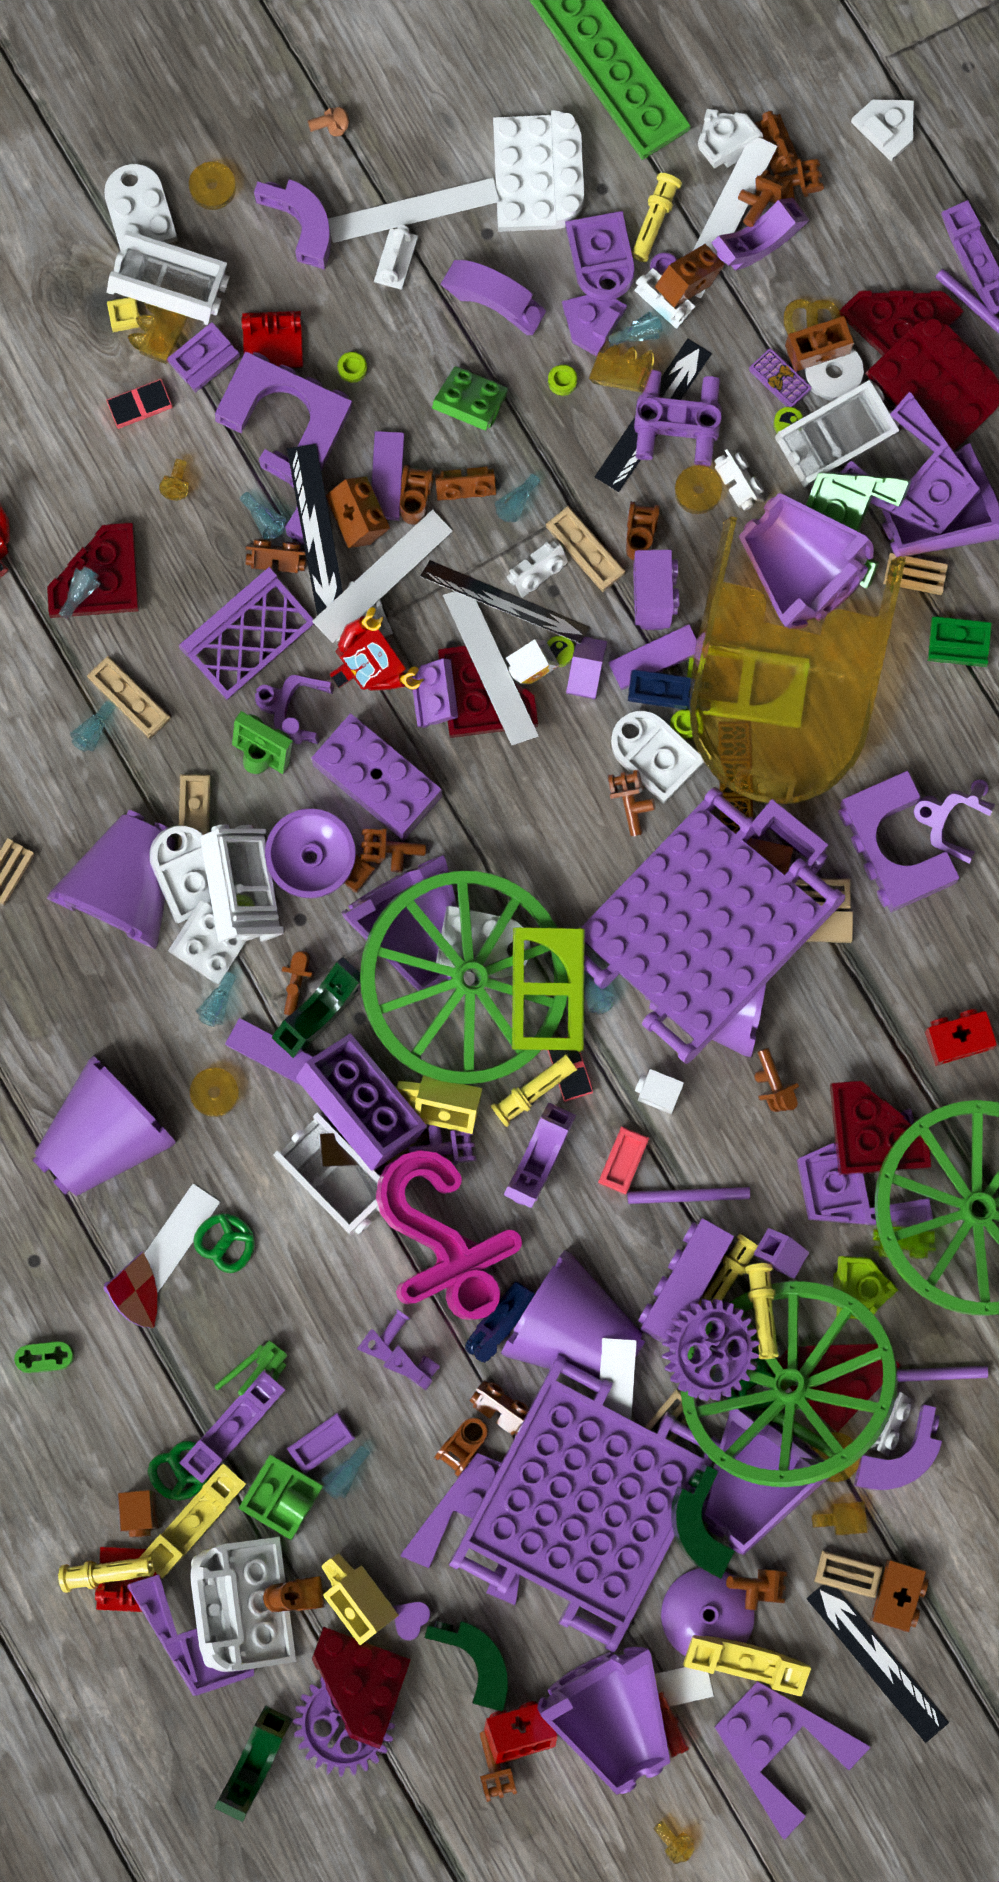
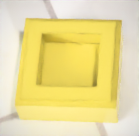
[107,297,142,332]

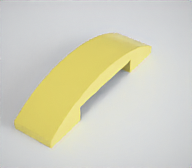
[139,1464,246,1579]
[683,1635,811,1697]

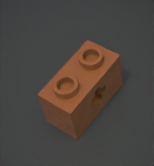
[655,244,725,308]
[785,316,854,372]
[326,476,390,548]
[118,1490,158,1537]
[870,1560,929,1632]

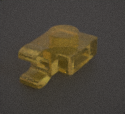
[811,1502,867,1535]

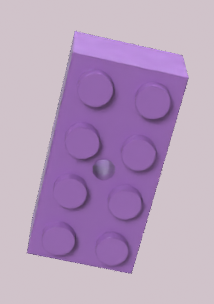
[311,713,442,841]
[296,1033,427,1171]
[638,1218,734,1343]

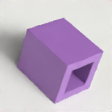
[754,1228,809,1279]

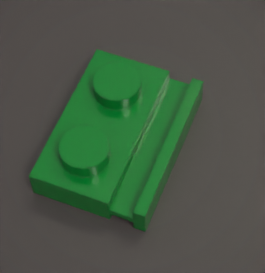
[927,616,992,667]

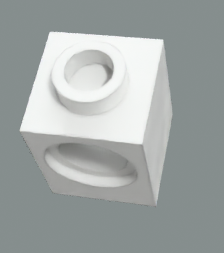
[635,1069,684,1114]

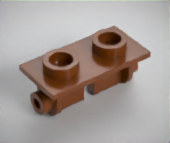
[755,111,799,175]
[435,466,496,501]
[245,539,306,574]
[469,1380,529,1436]

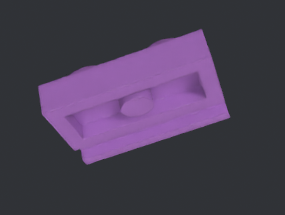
[167,322,240,393]
[412,658,458,728]

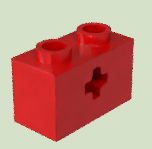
[925,1008,997,1066]
[484,1701,558,1764]

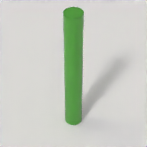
[771,1412,835,1458]

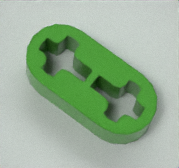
[14,1342,74,1373]

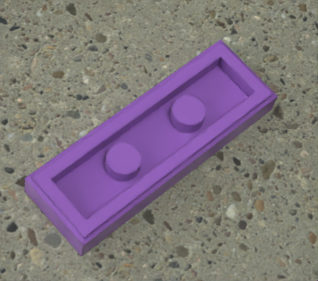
[371,431,404,521]
[608,624,702,691]
[225,1018,313,1086]

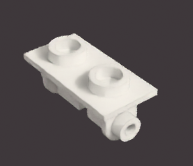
[374,225,418,290]
[634,268,696,329]
[714,449,765,511]
[506,541,568,598]
[870,1392,911,1456]

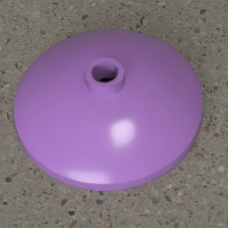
[265,809,356,898]
[661,1568,754,1656]

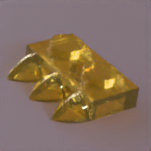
[128,302,188,365]
[589,343,654,393]

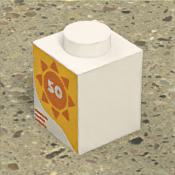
[506,639,559,684]

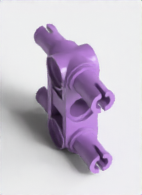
[634,370,722,467]

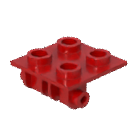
[241,311,303,368]
[95,1547,161,1612]

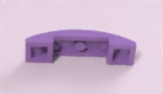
[941,200,999,315]
[179,1370,285,1483]

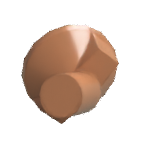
[307,107,349,137]

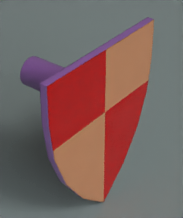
[104,1252,157,1328]

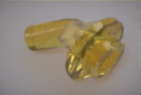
[159,458,188,501]
[653,1821,694,1864]

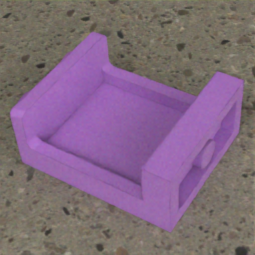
[751,799,828,874]

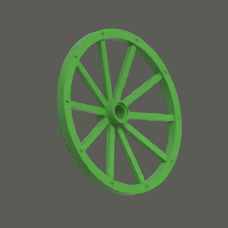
[360,871,568,1084]
[875,1100,999,1316]
[681,1281,898,1487]

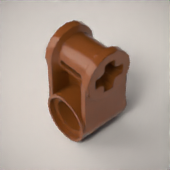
[400,465,434,525]
[625,501,660,560]
[434,1418,488,1477]
[263,1576,325,1612]

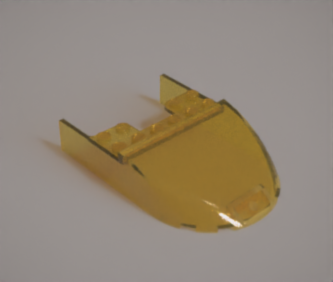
[689,516,906,804]

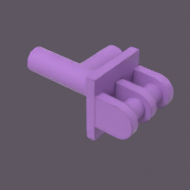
[409,1125,476,1165]

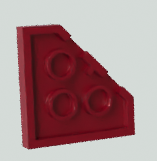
[839,291,964,356]
[47,523,139,618]
[438,646,538,738]
[830,1081,931,1175]
[770,1343,901,1433]
[312,1627,411,1749]

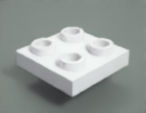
[168,900,246,984]

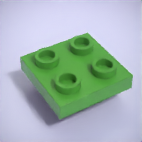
[432,366,508,431]
[232,711,293,774]
[238,1455,324,1540]

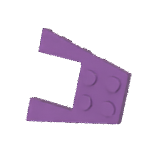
[841,392,981,535]
[797,1109,933,1230]
[401,1453,520,1605]
[127,1575,254,1696]
[714,1681,870,1840]

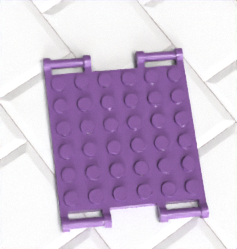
[581,787,845,1064]
[449,1354,721,1653]

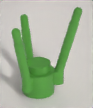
[215,1340,287,1396]

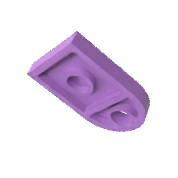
[565,211,634,300]

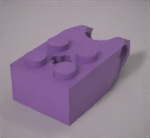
[633,550,679,630]

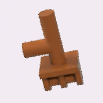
[781,159,824,200]
[738,169,792,227]
[608,769,656,836]
[360,829,426,873]
[282,951,315,1015]
[754,1048,799,1112]
[726,1569,788,1610]
[479,1731,518,1802]

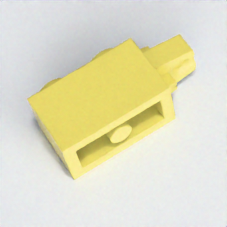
[396,1075,482,1134]
[321,1553,399,1645]

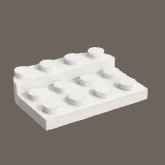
[493,110,584,232]
[191,1537,296,1672]

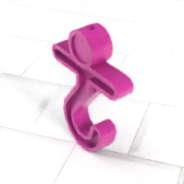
[376,1150,522,1320]

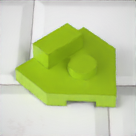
[833,1256,899,1319]

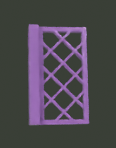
[179,567,314,700]

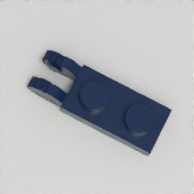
[627,670,713,712]
[465,1282,535,1363]

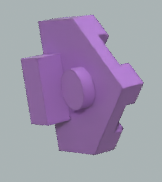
[562,295,627,357]

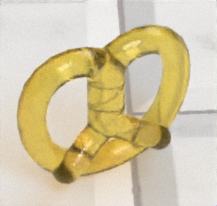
[783,299,841,334]

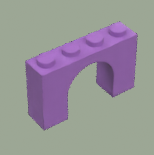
[215,351,352,471]
[838,771,959,913]

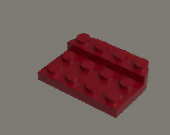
[865,319,999,452]

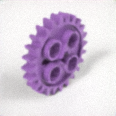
[662,1299,759,1401]
[293,1677,395,1777]

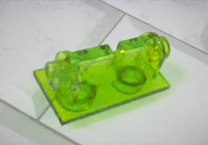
[871,1227,936,1259]

